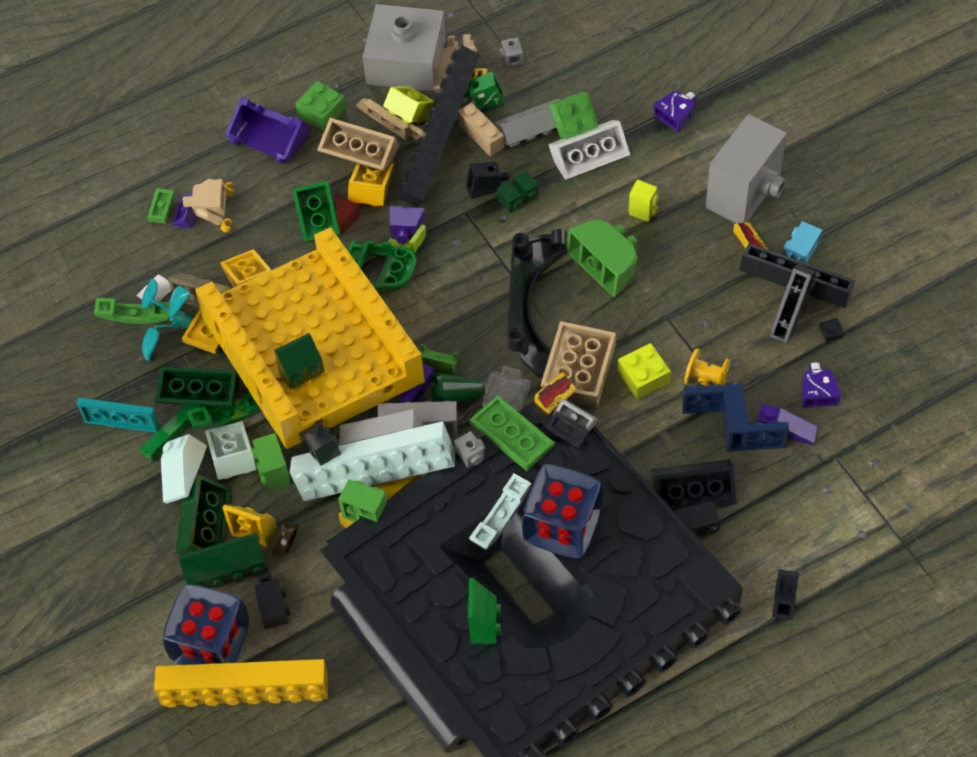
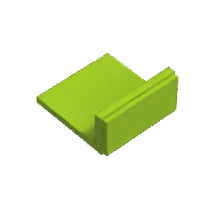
[388,224,426,253]

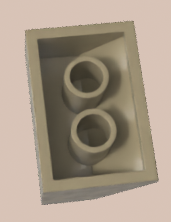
[168,273,231,308]

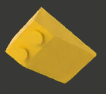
[348,163,394,207]
[220,249,271,288]
[223,505,278,548]

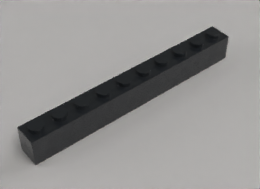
[398,45,480,207]

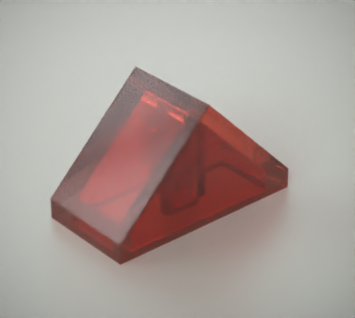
[335,194,360,234]

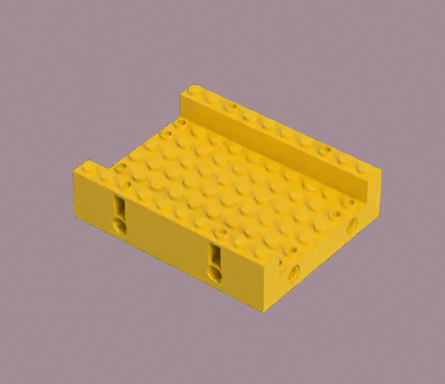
[195,227,425,449]

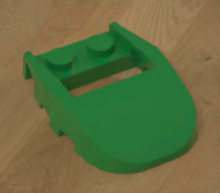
[347,240,416,292]

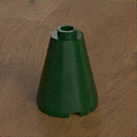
[431,373,486,406]

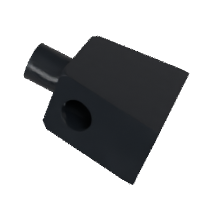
[465,162,509,199]

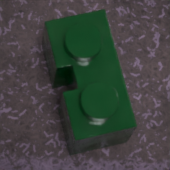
[497,171,539,213]

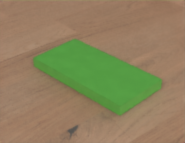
[470,395,555,471]

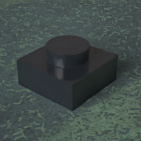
[819,318,844,342]

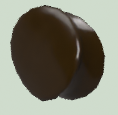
[272,521,299,556]

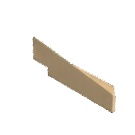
[355,98,424,140]

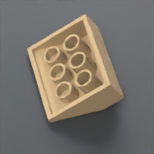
[541,321,616,408]

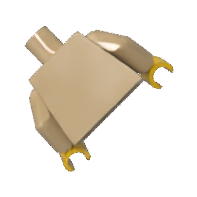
[183,179,234,233]

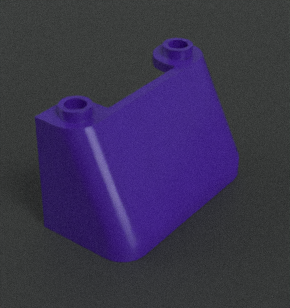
[225,96,311,164]

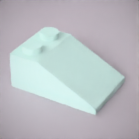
[205,421,256,480]
[161,434,207,504]

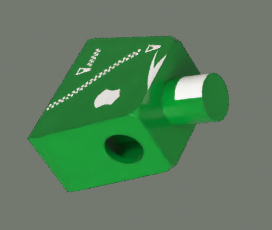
[462,72,504,109]

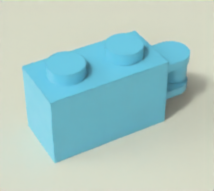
[783,221,822,263]

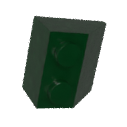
[274,333,325,389]

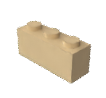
[458,102,505,157]

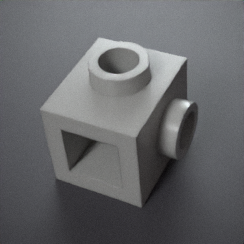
[499,38,524,68]
[454,431,485,468]

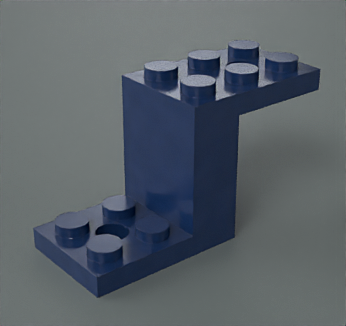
[682,383,789,452]

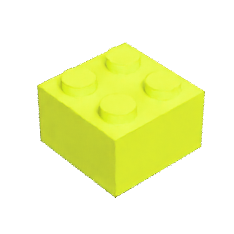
[383,86,435,124]
[617,343,671,400]

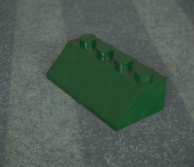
[155,367,240,407]
[175,475,231,555]
[178,532,268,588]

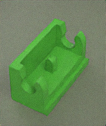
[420,344,460,375]

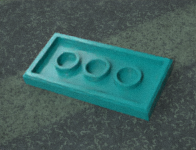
[76,398,160,433]

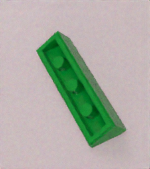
[139,405,206,462]

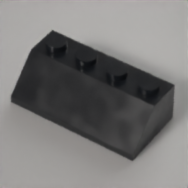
[651,459,737,512]

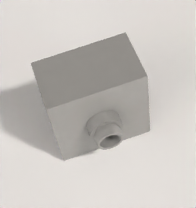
[363,4,446,91]
[705,114,787,223]

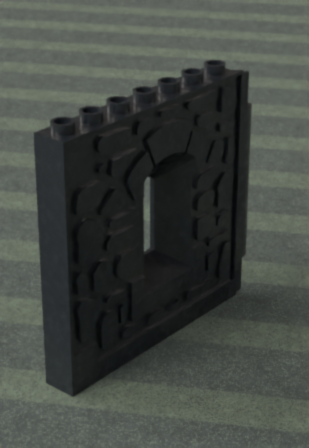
[320,398,743,757]

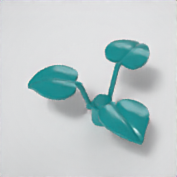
[142,279,192,362]

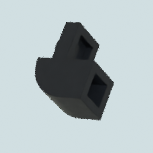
[772,569,799,620]

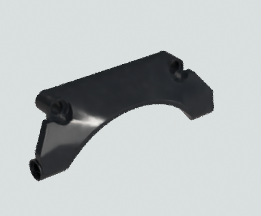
[507,229,567,378]

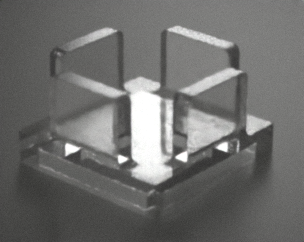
[482,366,531,412]

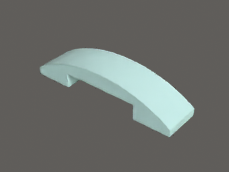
[469,474,531,549]

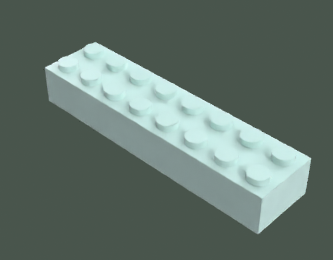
[290,421,455,501]

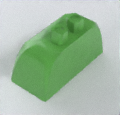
[567,220,638,297]

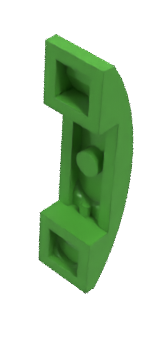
[94,298,171,324]

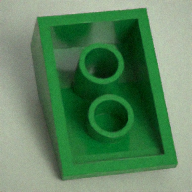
[292,181,340,242]
[468,578,501,644]

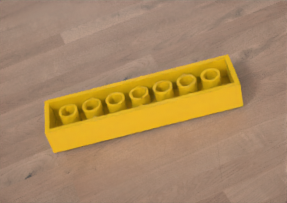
[154,659,328,708]

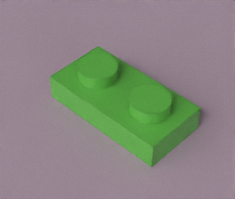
[147,188,175,224]

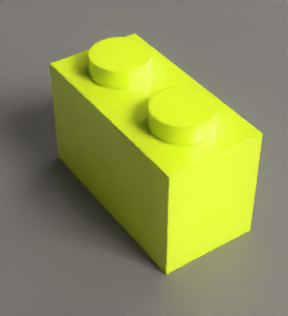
[629,180,659,222]

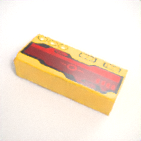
[733,222,768,249]
[535,372,577,414]

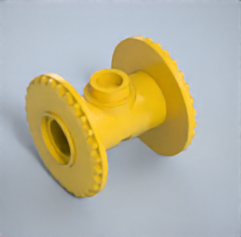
[684,349,731,386]

